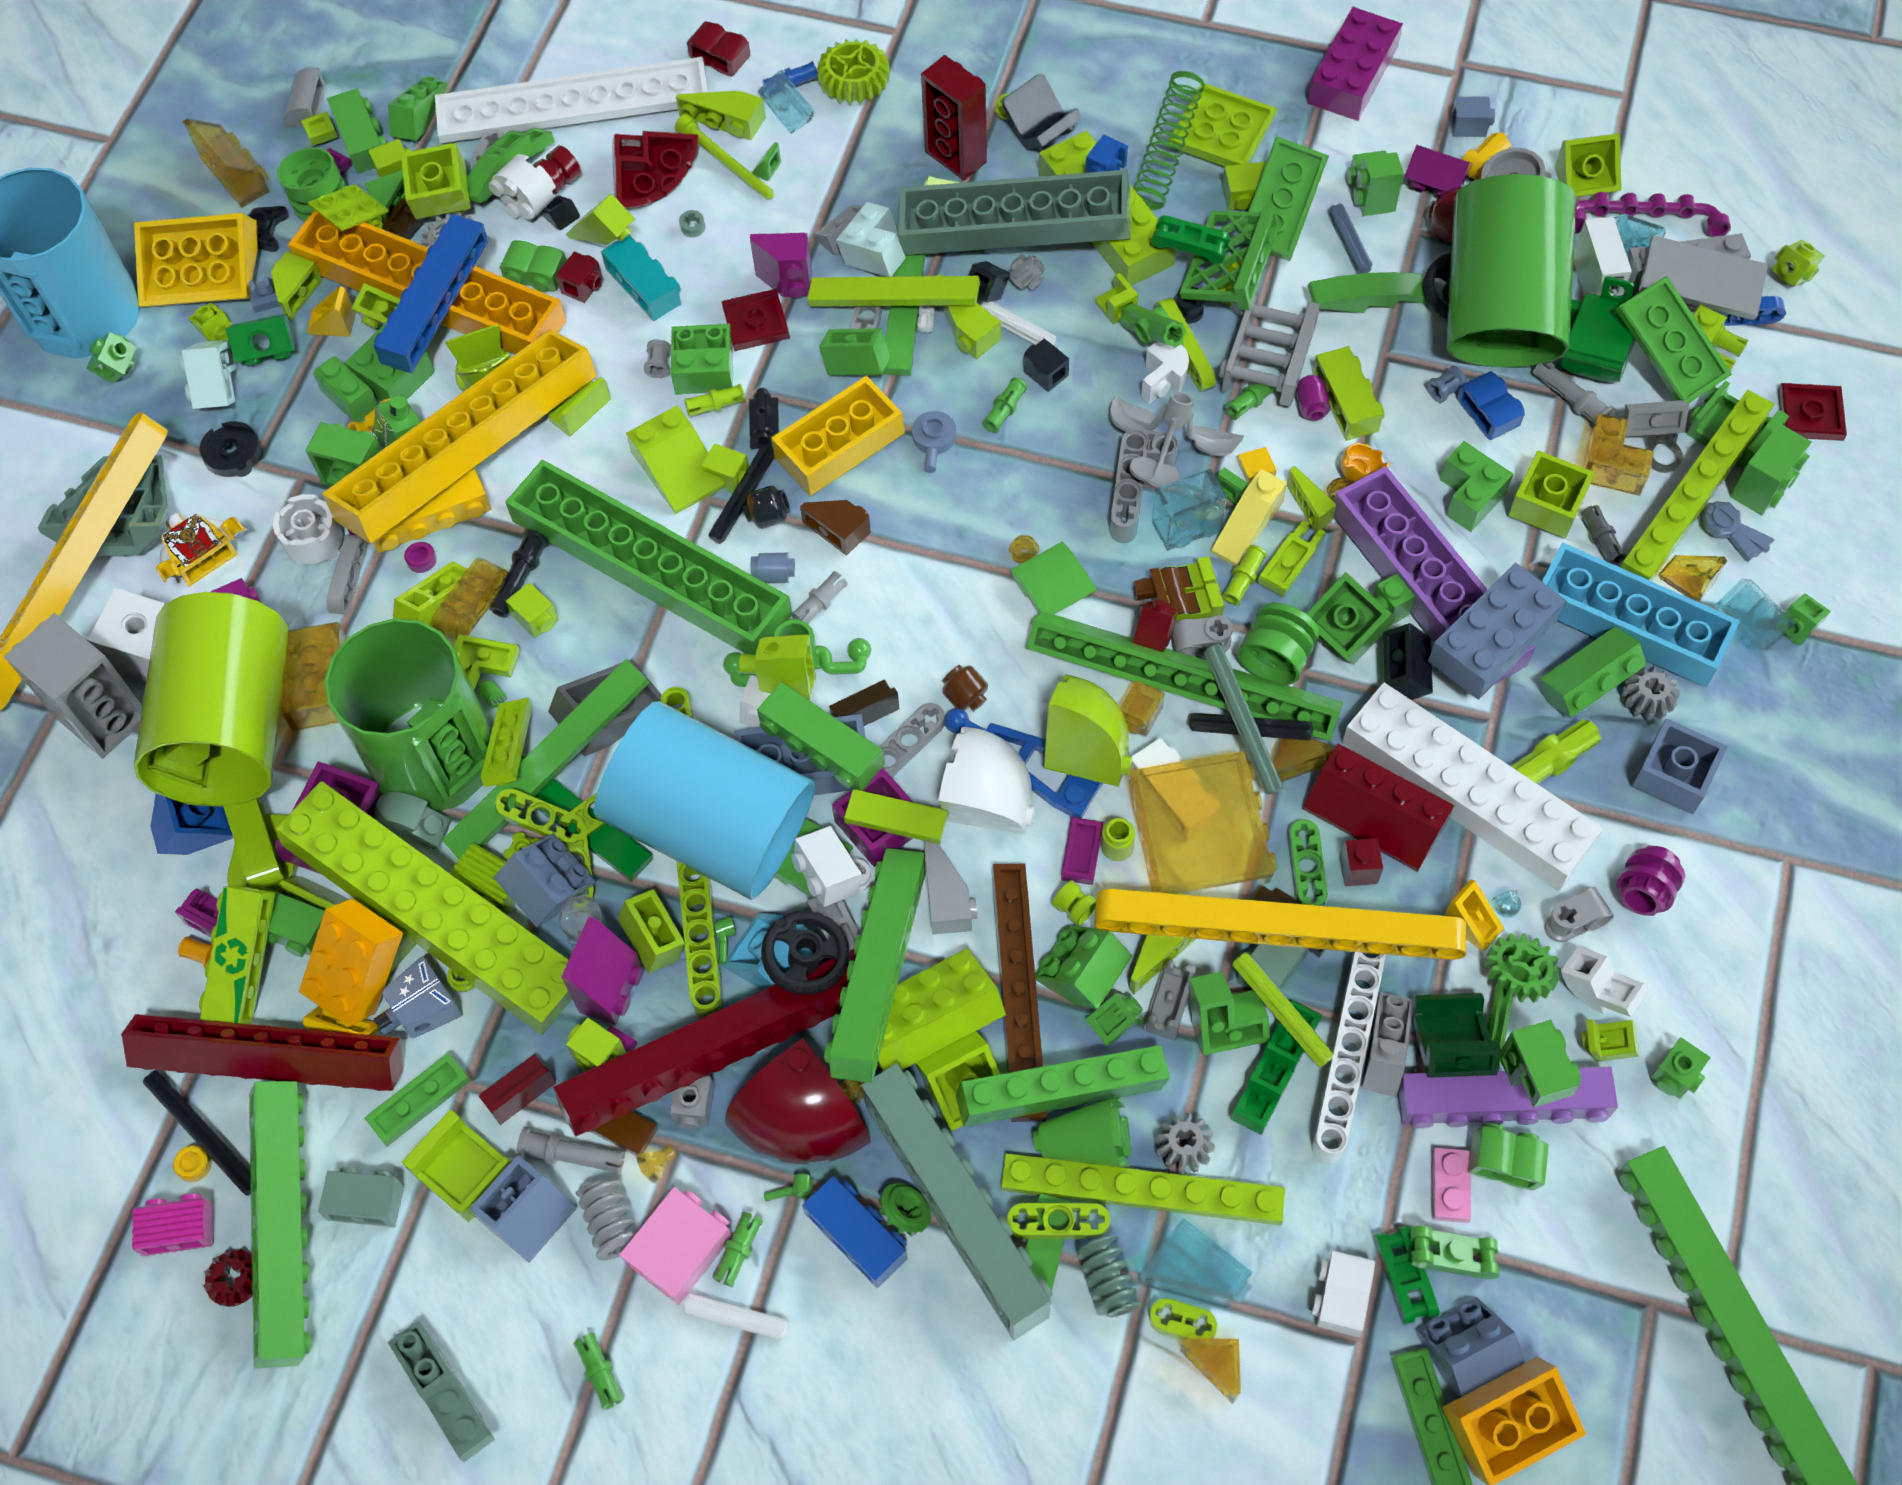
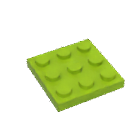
[1169,83,1277,166]

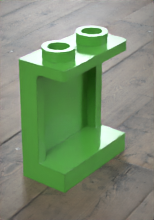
[1687,380,1789,469]

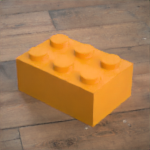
[299,898,403,1027]
[1442,1357,1587,1485]

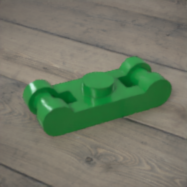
[1151,215,1230,264]
[1373,1225,1440,1325]

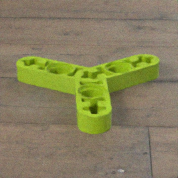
[495,788,605,910]

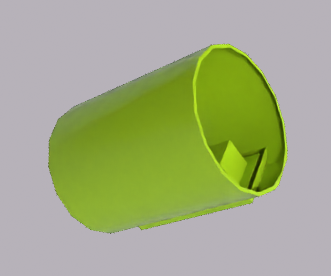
[133,592,289,807]

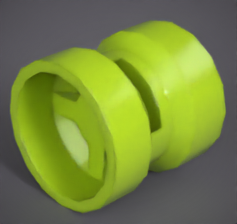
[1052,880,1096,926]

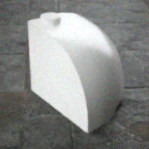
[938,727,1035,834]

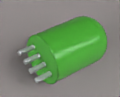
[479,680,506,707]

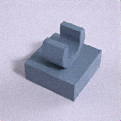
[249,277,280,313]

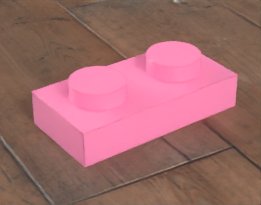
[1433,1148,1471,1223]

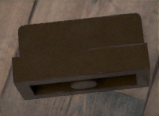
[829,679,900,726]

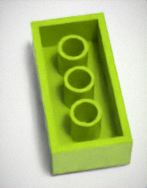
[877,948,1006,1072]

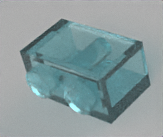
[1715,578,1796,650]

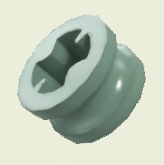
[679,210,705,238]

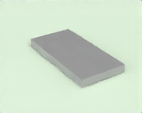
[1639,235,1768,320]

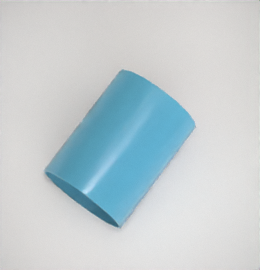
[0,168,141,359]
[594,701,815,900]

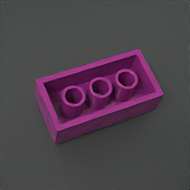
[1308,6,1403,121]

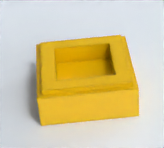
[1237,447,1277,484]

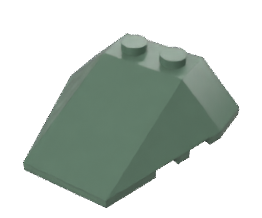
[38,455,168,557]

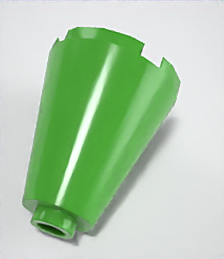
[1033,1097,1131,1168]

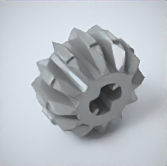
[1622,666,1680,722]
[1155,1113,1215,1174]

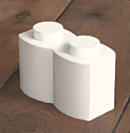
[1312,1251,1375,1338]

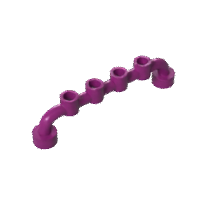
[1575,192,1731,237]

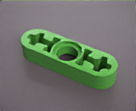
[1288,820,1328,906]

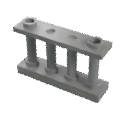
[1219,290,1321,407]

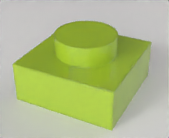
[301,111,338,146]

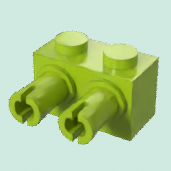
[1693,304,1749,372]

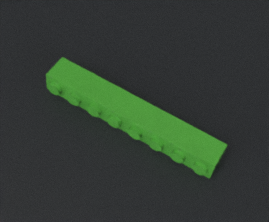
[824,848,926,1083]
[249,1082,311,1369]

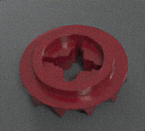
[203,1249,252,1307]

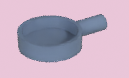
[912,411,956,473]

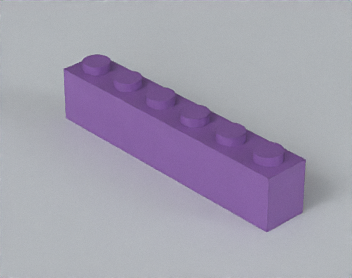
[1398,1067,1618,1129]

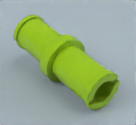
[684,384,746,418]
[1222,545,1266,606]

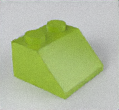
[915,1031,1000,1132]

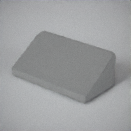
[813,204,863,256]

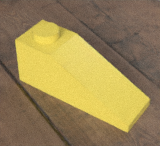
[1211,469,1287,566]

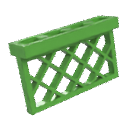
[1180,205,1279,310]

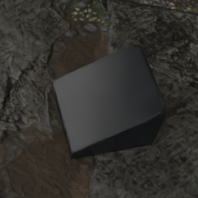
[540,195,580,231]

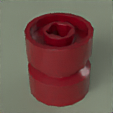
[532,145,582,195]

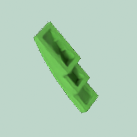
[1307,272,1427,313]

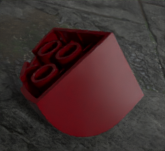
[725,1038,871,1164]

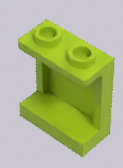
[401,1109,511,1223]

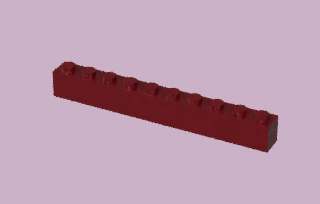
[553,949,856,1137]

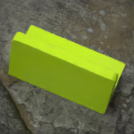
[548,377,611,437]

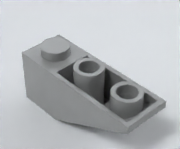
[1362,992,1413,1097]

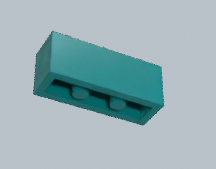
[601,234,681,322]

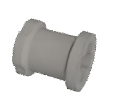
[643,339,671,378]

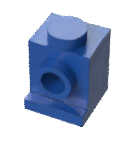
[1085,134,1128,173]

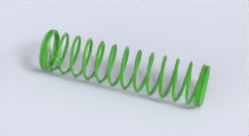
[1133,71,1205,210]

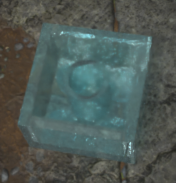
[1152,468,1227,551]

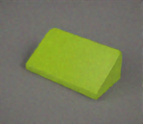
[279,877,349,911]

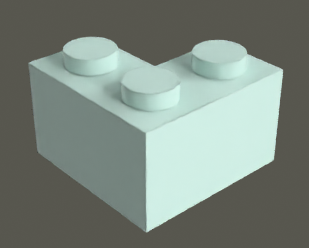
[836,202,906,277]
[179,340,237,409]

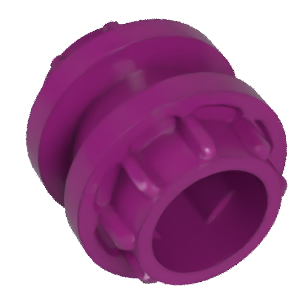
[1616,845,1685,916]

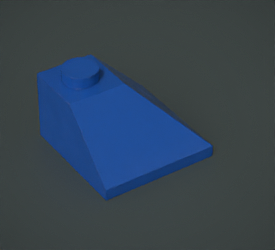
[150,794,233,855]

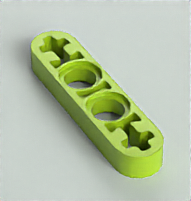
[1156,297,1216,392]

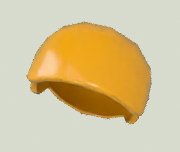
[1340,442,1389,484]

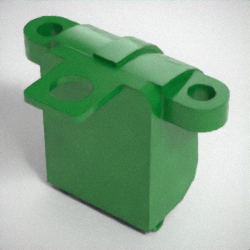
[1561,276,1636,382]

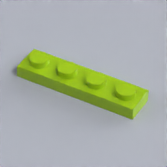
[480,698,532,787]

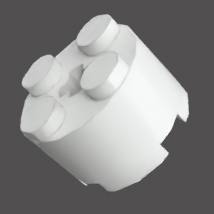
[488,154,556,220]
[272,494,343,564]

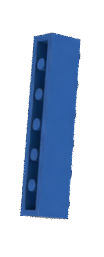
[374,214,488,373]

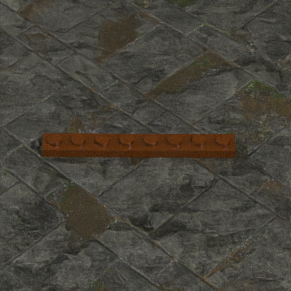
[991,863,1047,1122]

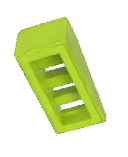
[1287,466,1336,532]

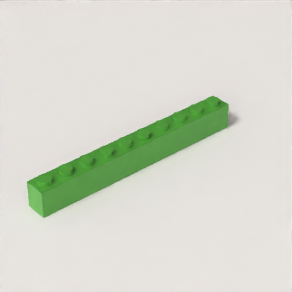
[1026,611,1343,742]
[1619,1145,1858,1485]

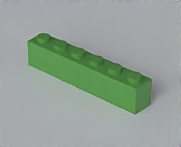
[956,1045,1170,1127]

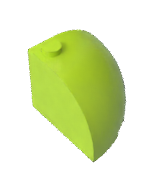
[1044,674,1133,787]

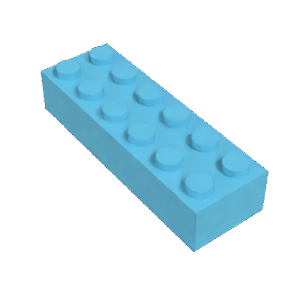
[1542,542,1741,687]

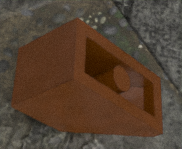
[800,500,871,556]

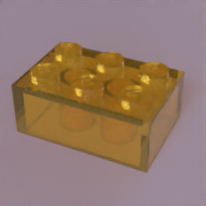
[281,622,347,731]

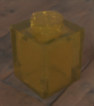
[1120,680,1165,737]

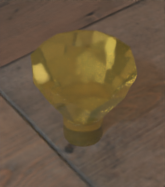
[636,1146,676,1184]

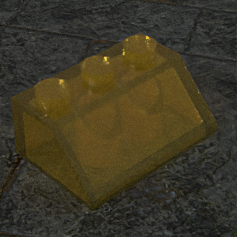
[183,118,270,208]

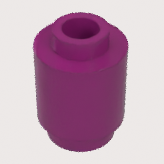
[1296,375,1331,421]

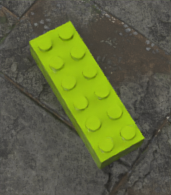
[1039,130,1176,286]

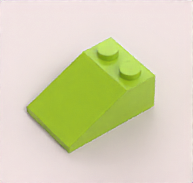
[626,405,725,515]

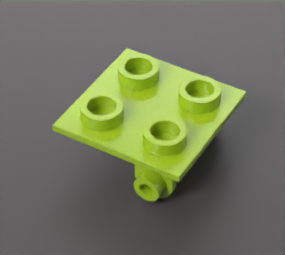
[308,184,389,231]

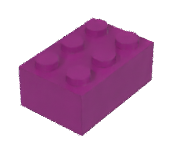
[275,761,381,875]

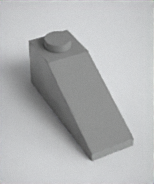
[924,841,978,935]

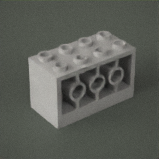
[4,613,142,759]

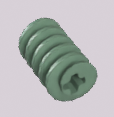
[1077,1236,1142,1318]

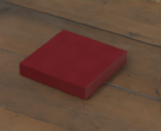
[721,289,790,352]
[1778,383,1847,441]

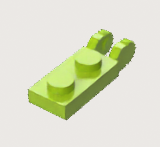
[1258,520,1326,597]

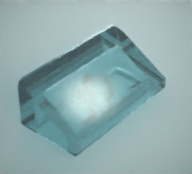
[758,70,814,134]

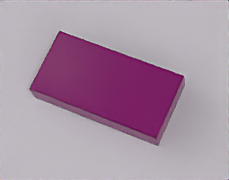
[1061,817,1104,885]

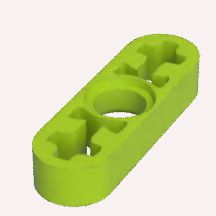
[1007,1203,1110,1239]

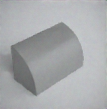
[283,67,326,127]

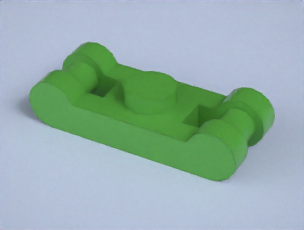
[1410,1226,1500,1279]

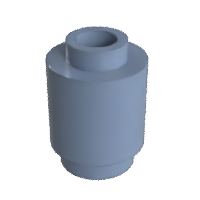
[750,552,795,583]

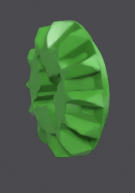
[878,1183,931,1237]

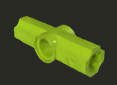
[1511,719,1602,784]

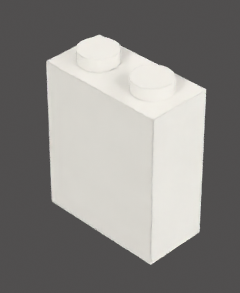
[1573,217,1632,297]

